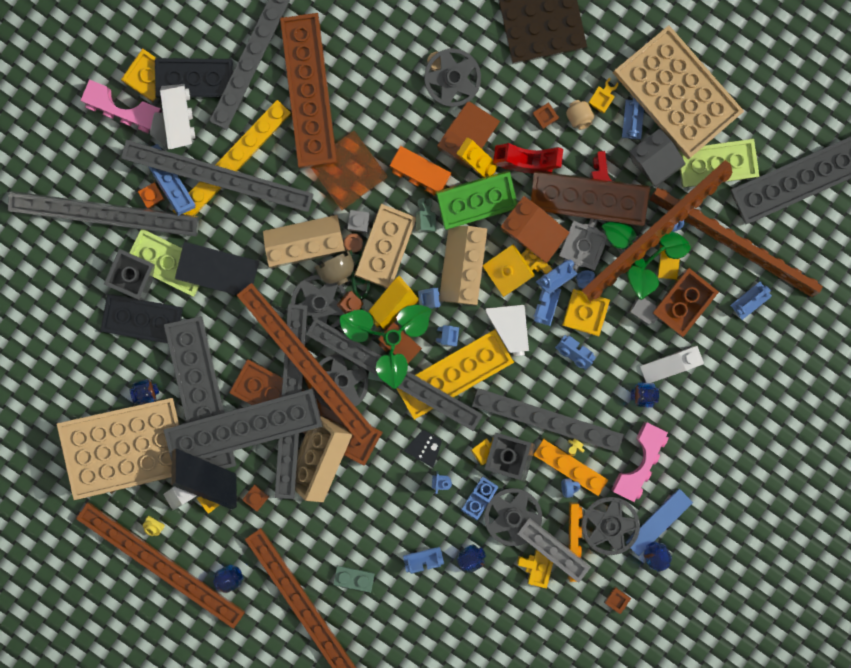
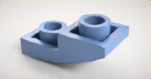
[461,477,498,521]

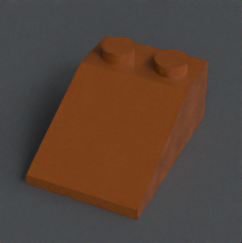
[437,101,500,169]
[500,196,570,264]
[653,268,719,337]

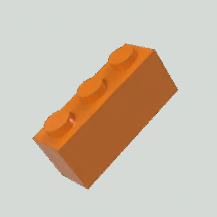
[390,146,451,196]

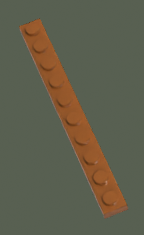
[582,160,733,302]
[649,188,823,297]
[237,283,377,445]
[76,502,245,629]
[245,528,357,668]

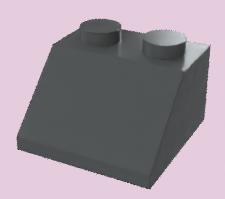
[629,129,686,187]
[104,249,155,300]
[485,432,536,482]

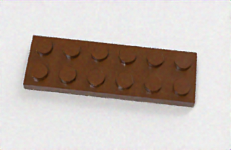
[531,171,650,226]

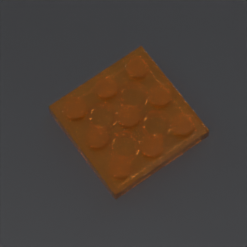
[310,130,388,210]

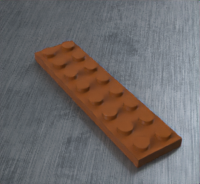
[280,13,337,169]
[229,359,383,466]

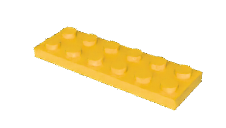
[396,330,514,420]

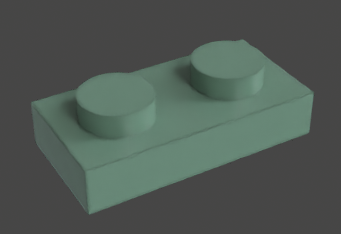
[333,565,375,593]

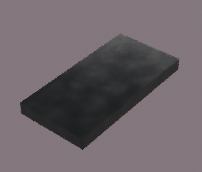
[155,58,233,98]
[174,242,259,295]
[100,294,183,344]
[171,448,237,510]

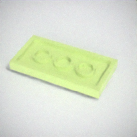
[678,139,759,188]
[129,229,200,297]

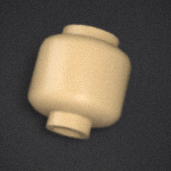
[566,100,594,130]

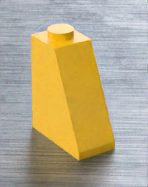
[369,276,419,330]

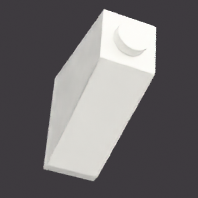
[485,305,529,356]
[163,487,197,510]

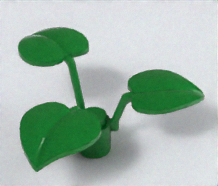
[602,221,691,300]
[340,305,431,389]

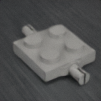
[559,218,607,277]

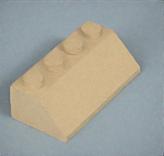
[263,215,346,268]
[439,226,487,306]
[295,416,353,502]

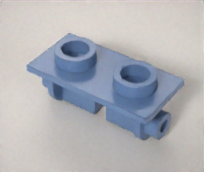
[622,98,644,140]
[536,259,578,294]
[730,282,772,320]
[533,288,561,326]
[555,335,596,370]
[432,471,452,494]
[403,547,444,574]

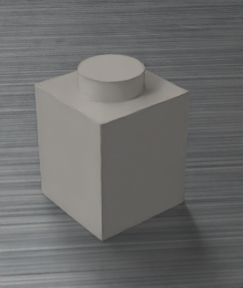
[348,210,370,234]
[628,297,658,325]

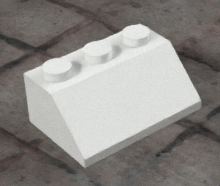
[160,84,195,149]

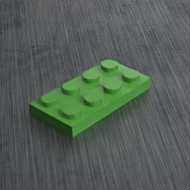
[435,171,517,230]

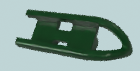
[349,249,370,300]

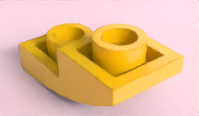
[657,244,680,279]

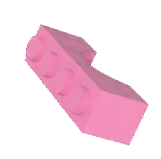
[80,79,163,133]
[611,422,668,502]

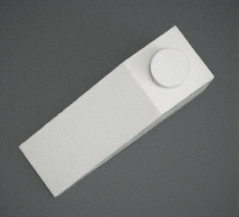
[640,346,704,384]

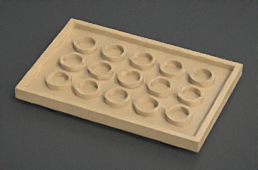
[613,25,744,160]
[56,398,179,500]

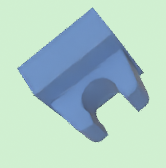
[418,288,441,309]
[436,325,459,346]

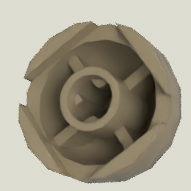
[315,251,354,286]

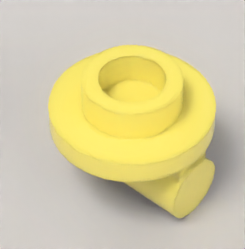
[567,439,585,456]
[143,516,165,536]

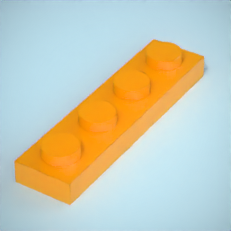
[533,439,608,496]
[568,502,582,582]

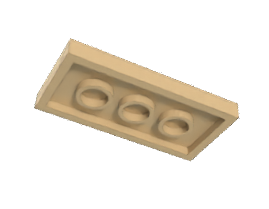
[354,204,416,288]

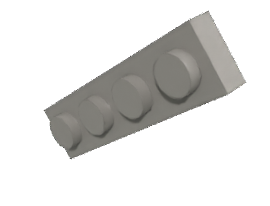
[518,518,591,583]

